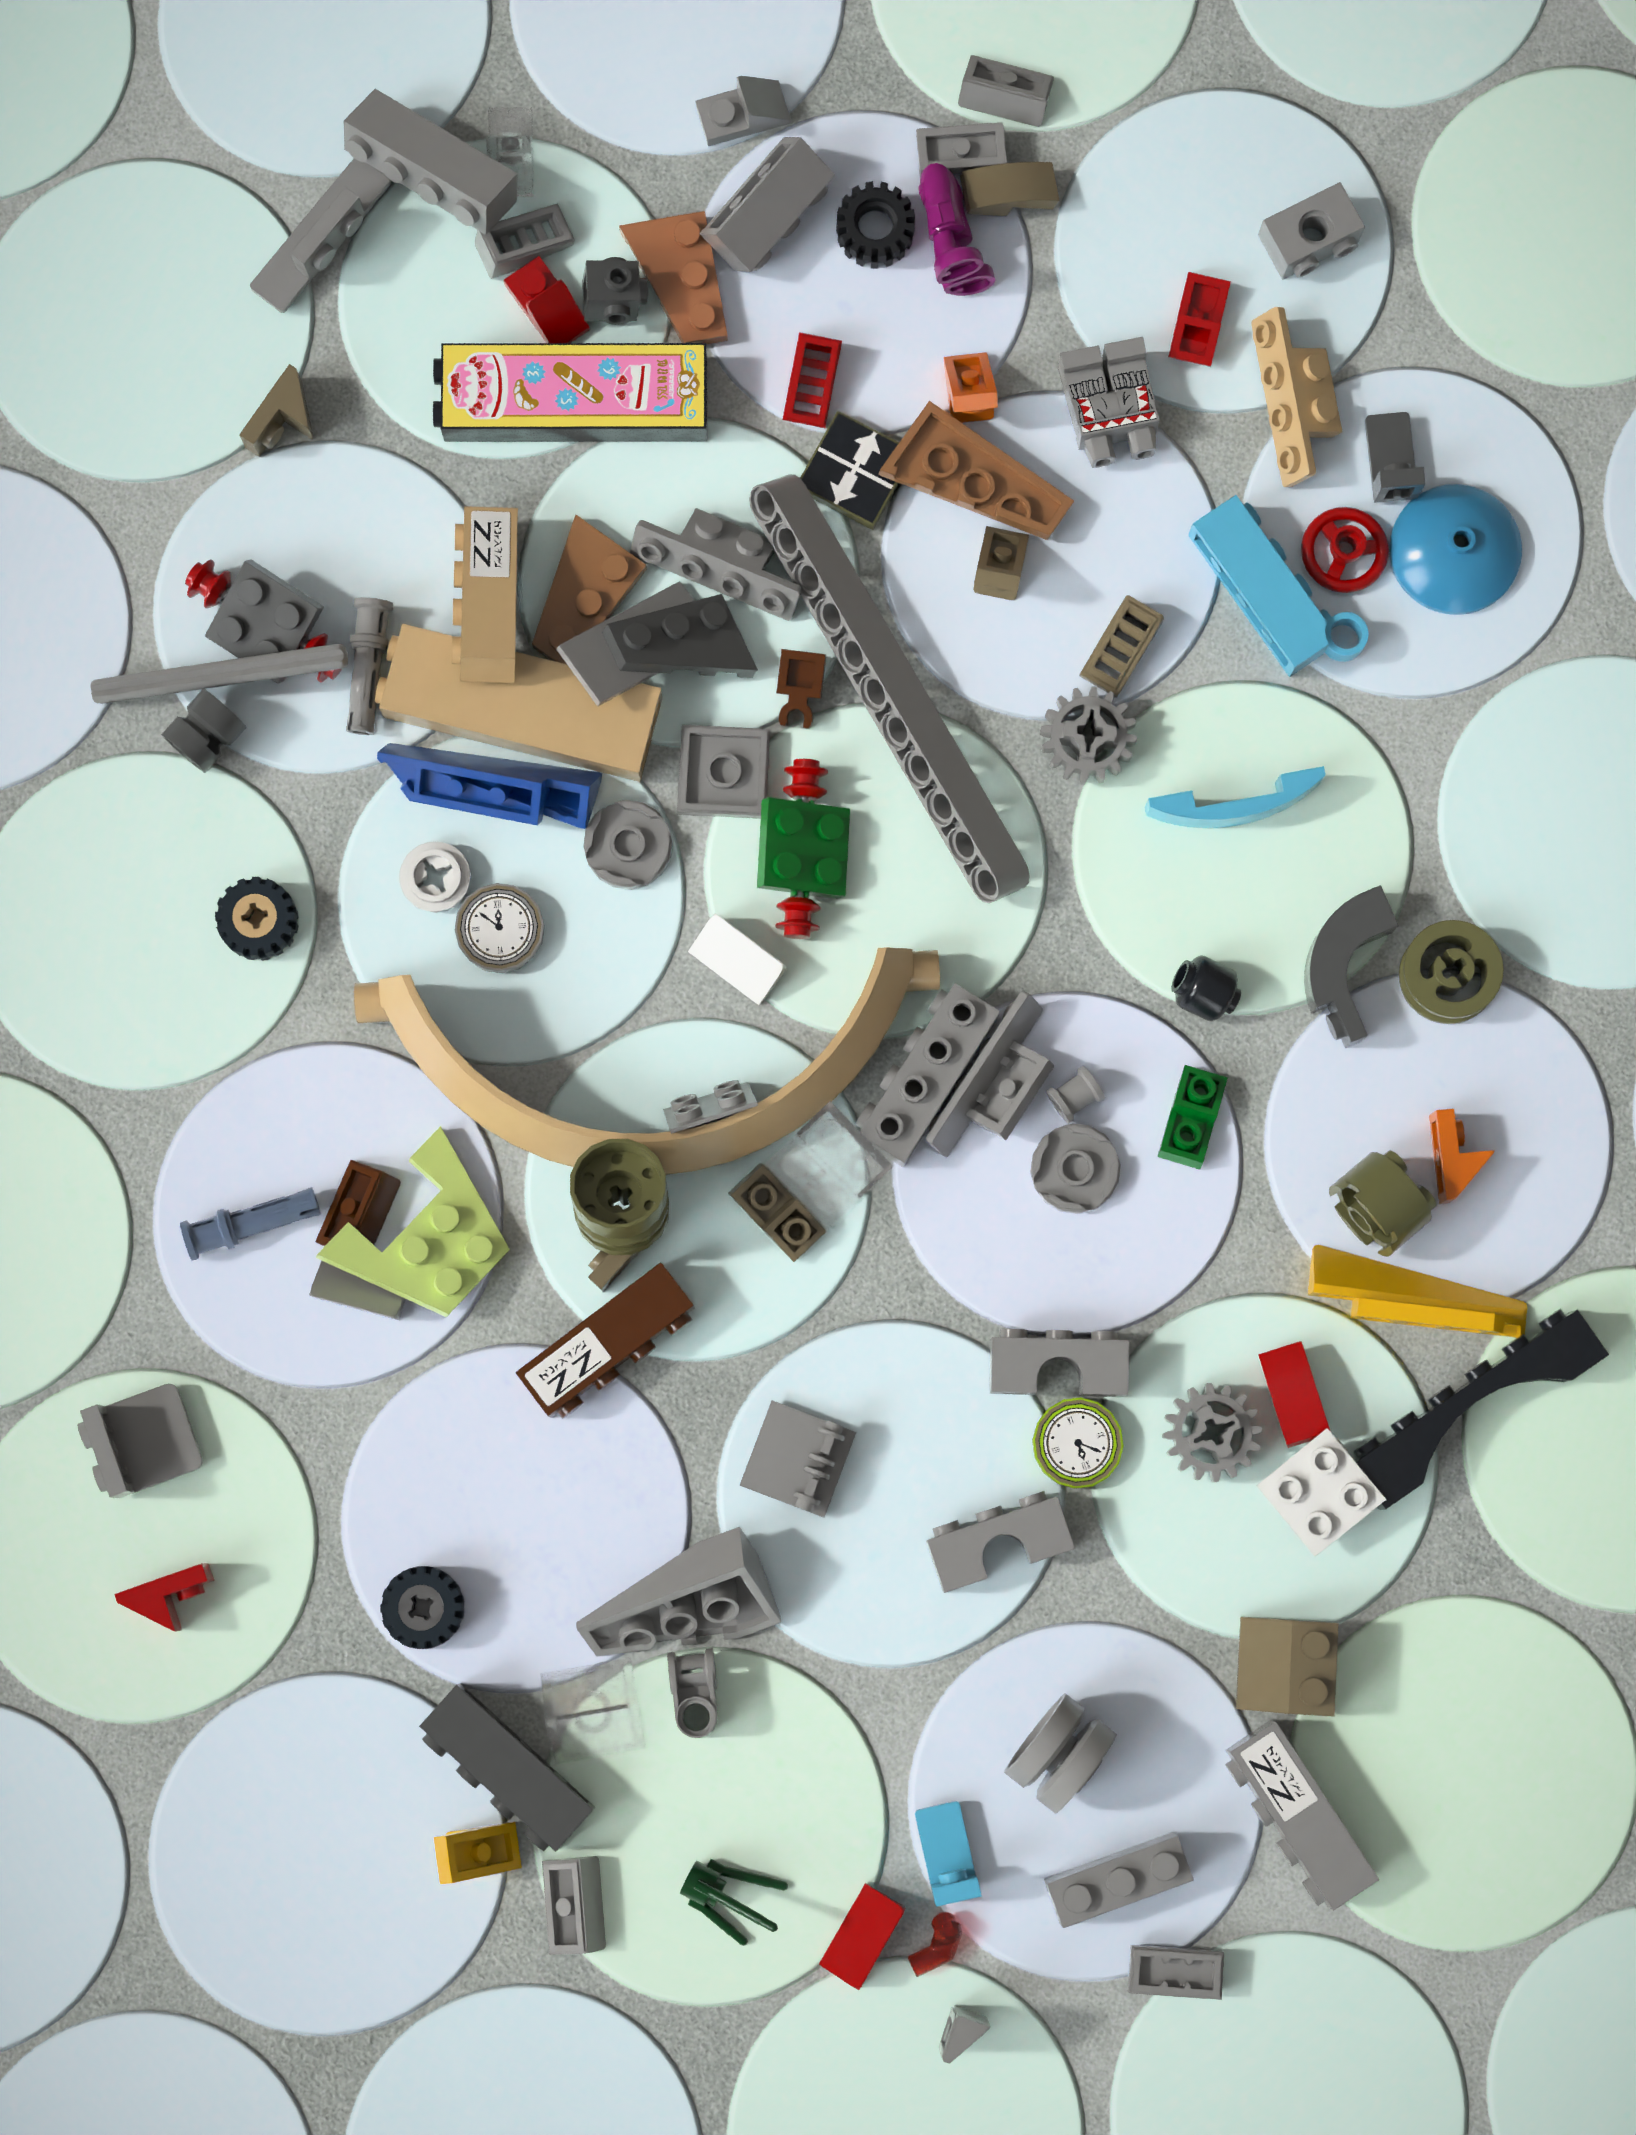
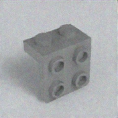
[77,1383,203,1498]

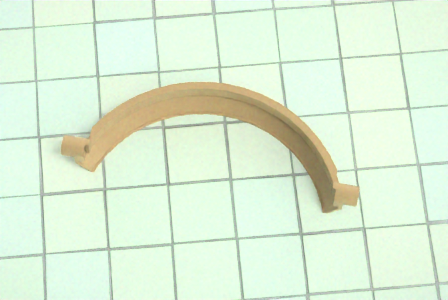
[354,947,940,1175]

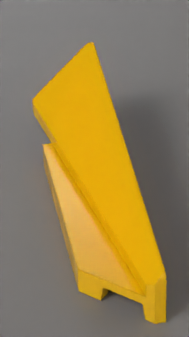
[1308,1245,1527,1338]

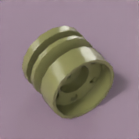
[570,1139,669,1255]

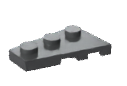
[602,594,758,678]

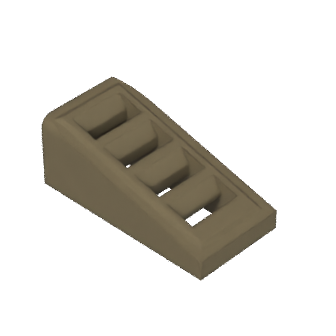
[1079,595,1164,698]

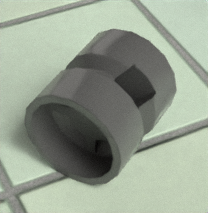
[161,688,247,773]

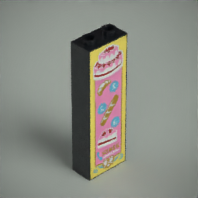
[433,343,707,442]

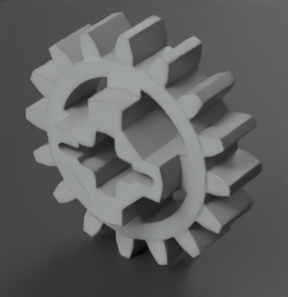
[1040,686,1137,785]
[1162,1383,1263,1483]

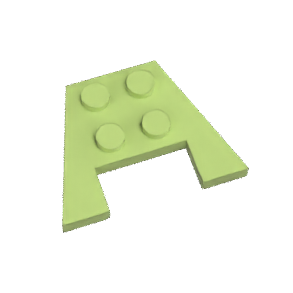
[316,1126,510,1317]

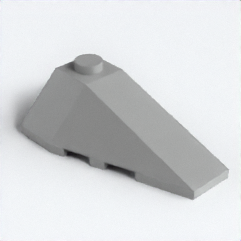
[576,1527,781,1657]

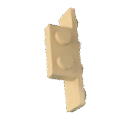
[1251,307,1343,487]

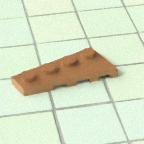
[878,401,1074,540]

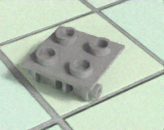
[663,1080,758,1134]
[739,1400,857,1518]

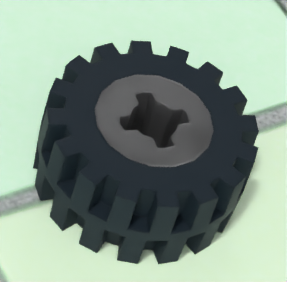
[380,1566,465,1649]

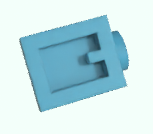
[915,1801,982,1907]

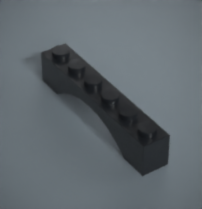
[1353,1308,1609,1510]

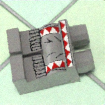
[1058,337,1159,468]

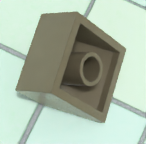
[1236,1617,1339,1717]

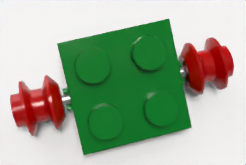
[757,758,850,939]

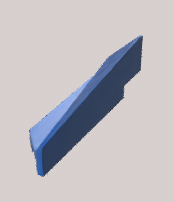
[377,743,602,829]

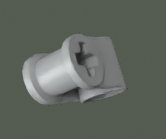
[667,1648,718,1738]

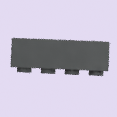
[419,1683,596,1852]

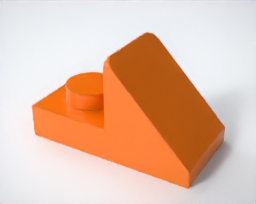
[943,352,998,423]
[1429,1109,1495,1204]

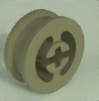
[1399,920,1504,1024]

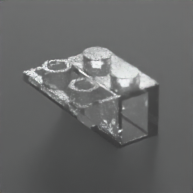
[765,1101,893,1233]

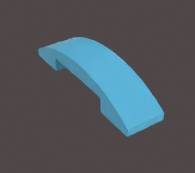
[1144,766,1326,828]

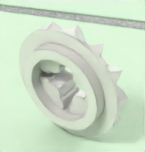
[399,841,471,913]

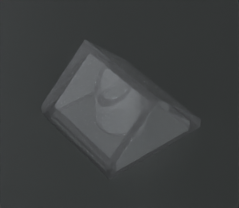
[540,1657,646,1765]

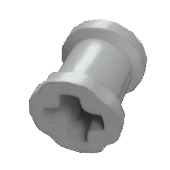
[1046,1066,1106,1124]

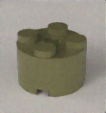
[1329,1150,1437,1257]

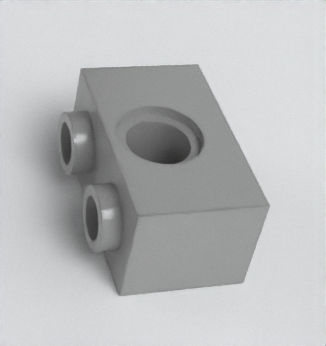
[1258,182,1365,280]

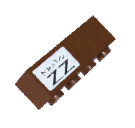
[515,1262,695,1419]

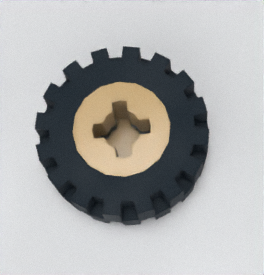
[215,877,299,961]

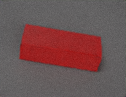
[819,1883,905,1991]

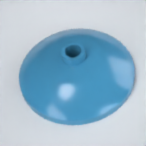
[1389,484,1522,615]

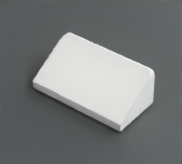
[688,913,786,1006]

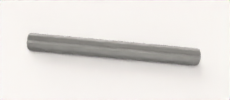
[90,644,348,704]

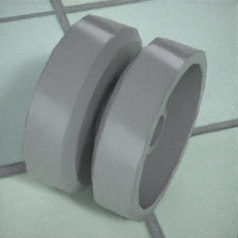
[1004,1693,1117,1814]

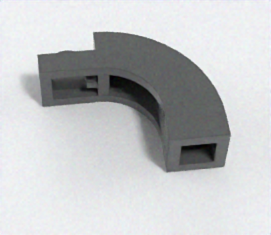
[1304,885,1398,1048]

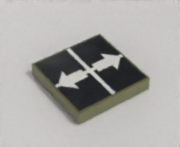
[800,411,899,530]

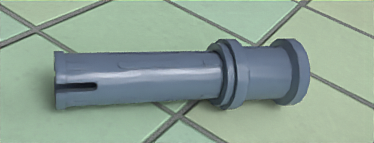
[180,1187,321,1261]

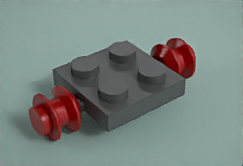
[185,559,343,684]

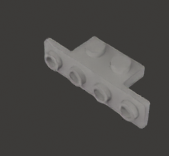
[250,158,391,313]
[630,508,802,621]
[925,991,1054,1157]

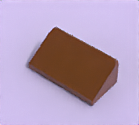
[315,1160,401,1246]

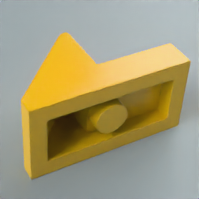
[434,1822,522,1884]

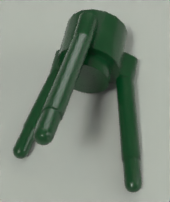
[679,1859,788,1946]

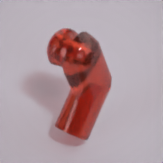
[907,1912,962,1977]

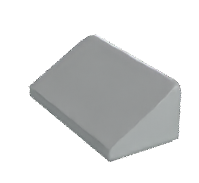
[958,55,1054,127]
[309,1260,405,1321]
[542,1856,606,1955]
[938,2005,991,2064]

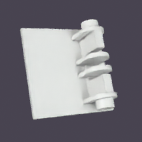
[1256,1428,1386,1557]

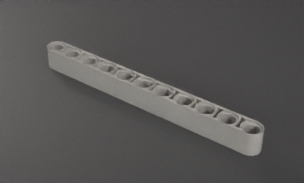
[749,474,1030,904]

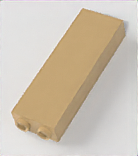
[375,623,663,782]

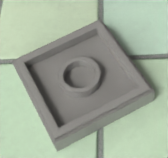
[677,725,770,819]

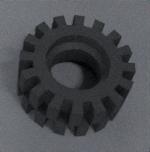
[836,181,915,269]

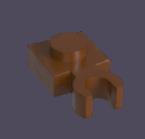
[776,649,827,729]

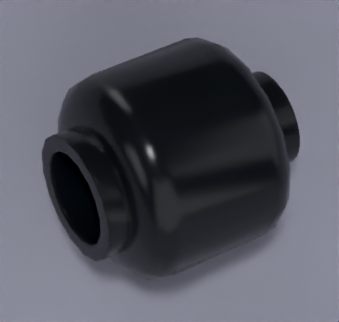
[1171,955,1241,1022]

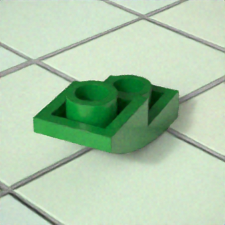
[1157,1065,1228,1170]

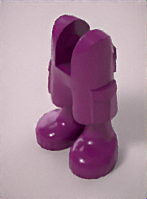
[918,163,996,296]

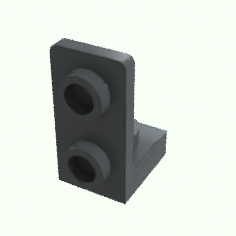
[1365,412,1426,503]

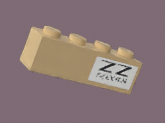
[452,506,518,683]

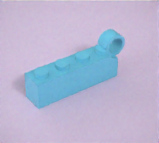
[1188,495,1369,677]

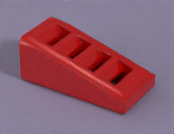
[782,332,842,428]

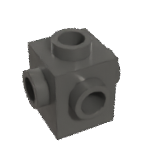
[582,257,648,325]

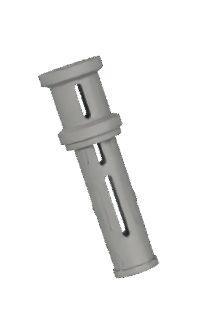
[346,597,393,735]

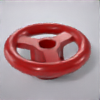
[1301,507,1389,593]

